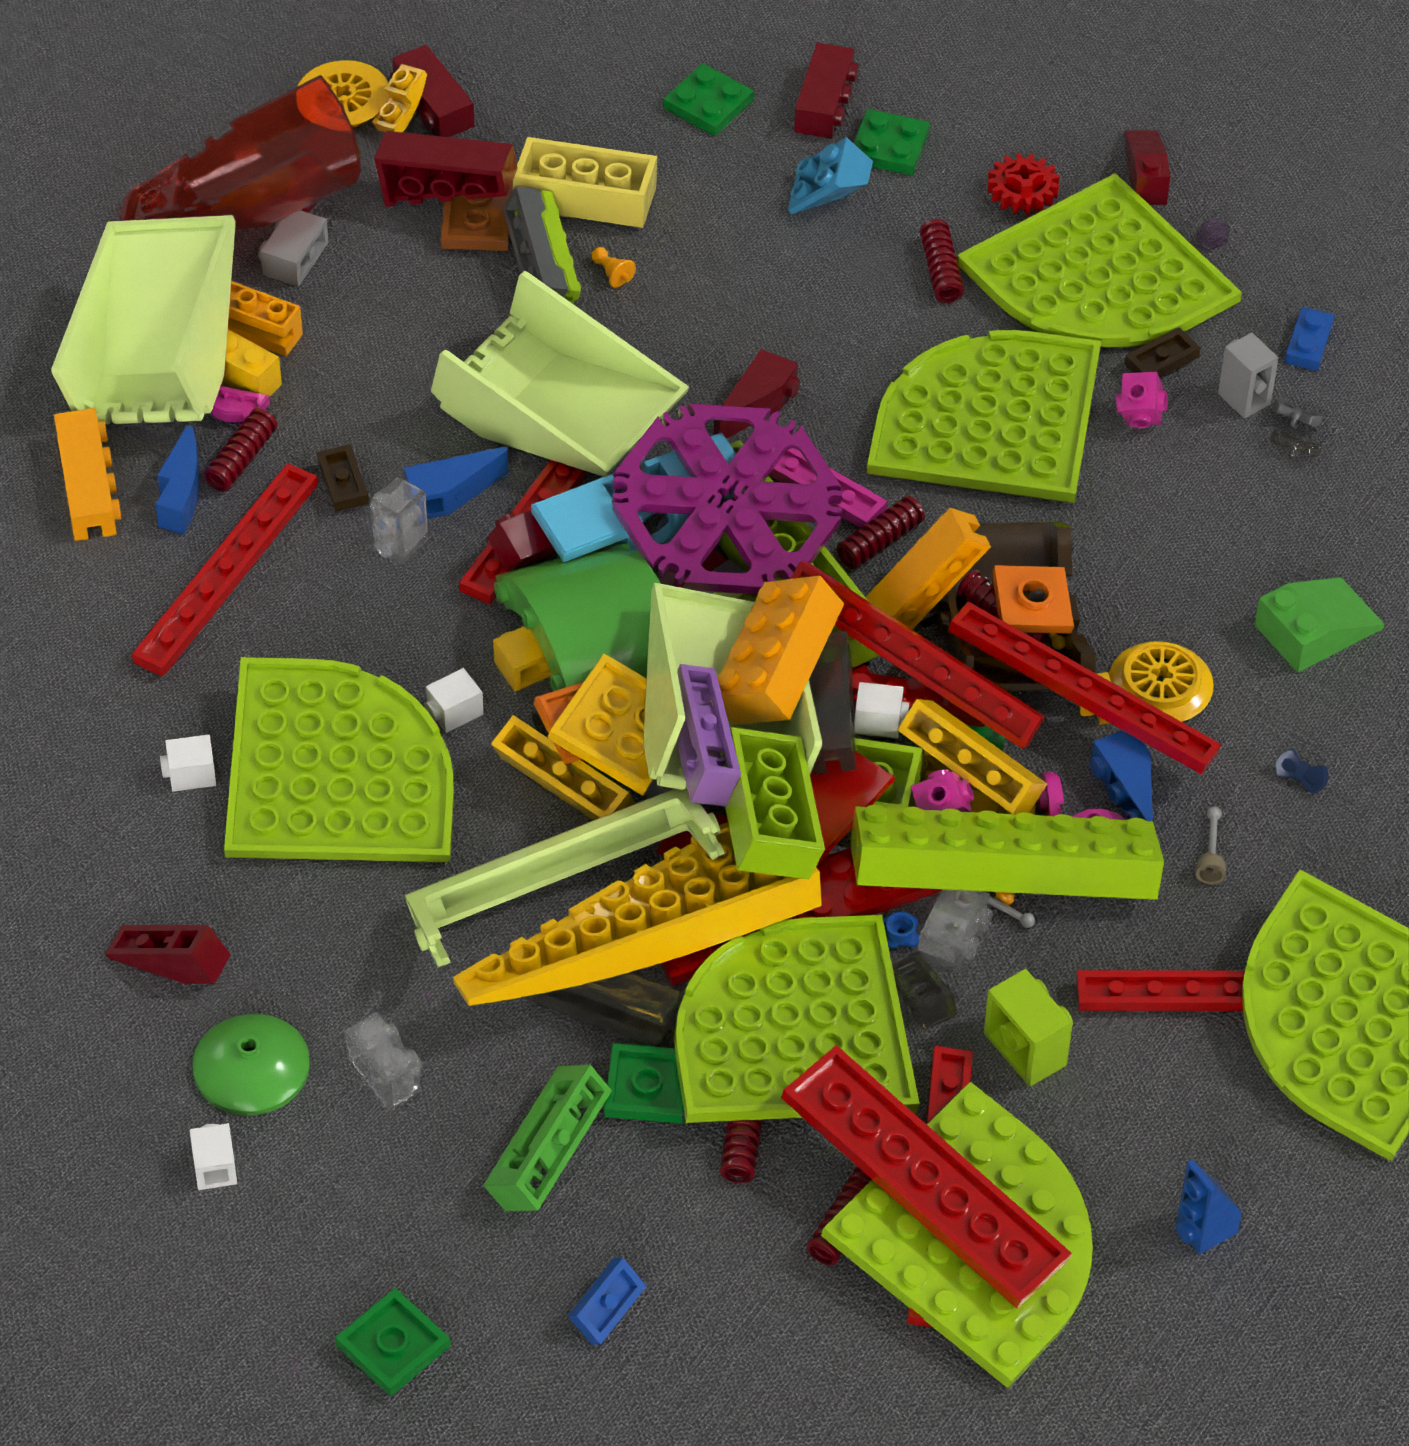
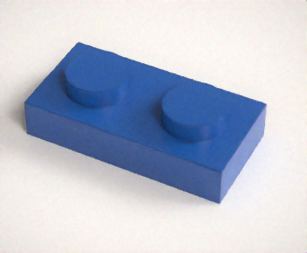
[1285,307,1335,371]
[568,1257,646,1345]

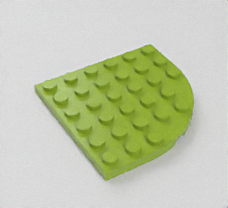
[957,173,1242,347]
[867,330,1101,503]
[224,657,454,862]
[1242,869,1409,1162]
[674,915,920,1123]
[821,1082,1093,1389]

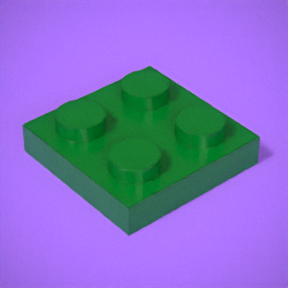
[663,63,754,136]
[854,109,930,176]
[604,1043,684,1124]
[335,1288,451,1397]

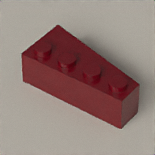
[374,131,518,207]

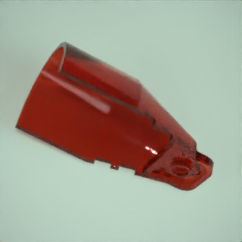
[119,75,361,230]

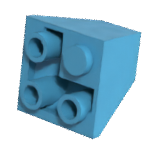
[787,137,873,214]

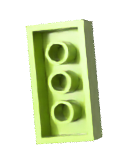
[720,727,825,880]

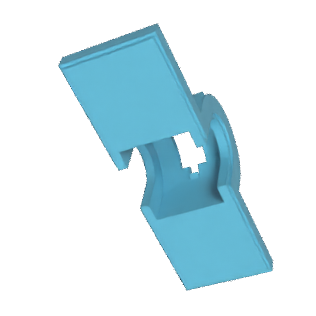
[531,432,736,563]

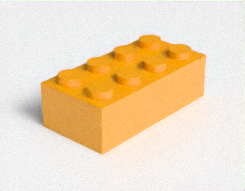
[711,576,844,725]

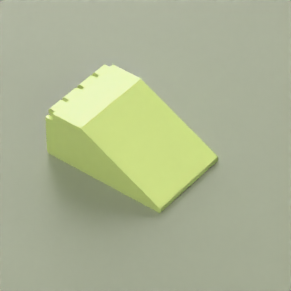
[51,215,236,424]
[431,271,689,477]
[643,583,822,790]

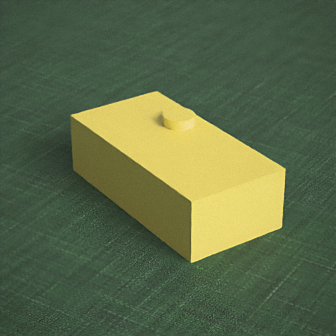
[513,137,657,228]

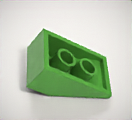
[1255,577,1385,673]

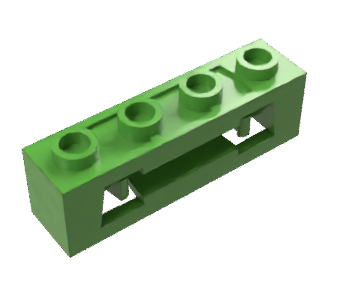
[483,1065,612,1211]

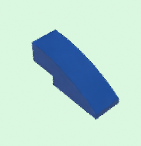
[155,426,200,535]

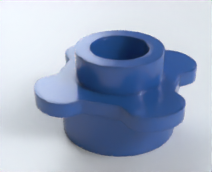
[883,912,921,949]

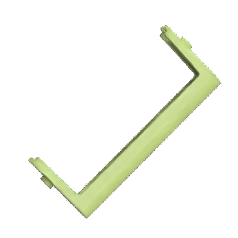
[405,785,725,968]

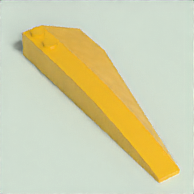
[453,822,822,1006]

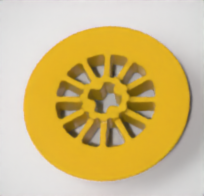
[295,60,389,129]
[1109,641,1214,722]

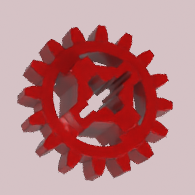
[987,153,1060,215]

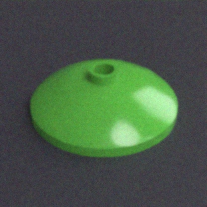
[192,1014,310,1116]

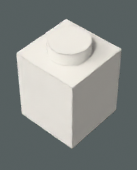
[424,668,484,733]
[854,682,909,739]
[160,734,216,792]
[190,1123,238,1190]

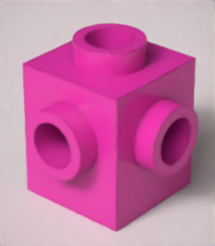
[1116,372,1168,428]
[911,769,974,812]

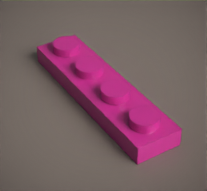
[769,448,887,528]

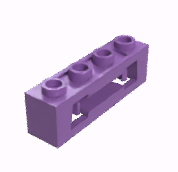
[676,664,741,806]

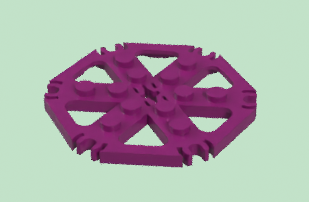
[612,404,842,595]

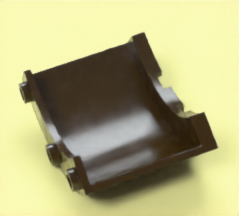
[938,522,1096,691]

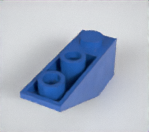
[404,446,509,521]
[1089,730,1153,821]
[1176,1159,1242,1255]

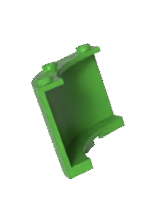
[494,541,661,691]

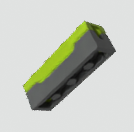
[503,186,581,304]

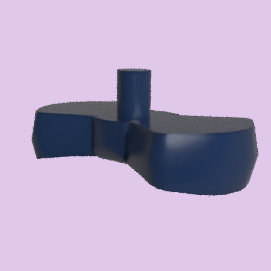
[1276,748,1329,794]

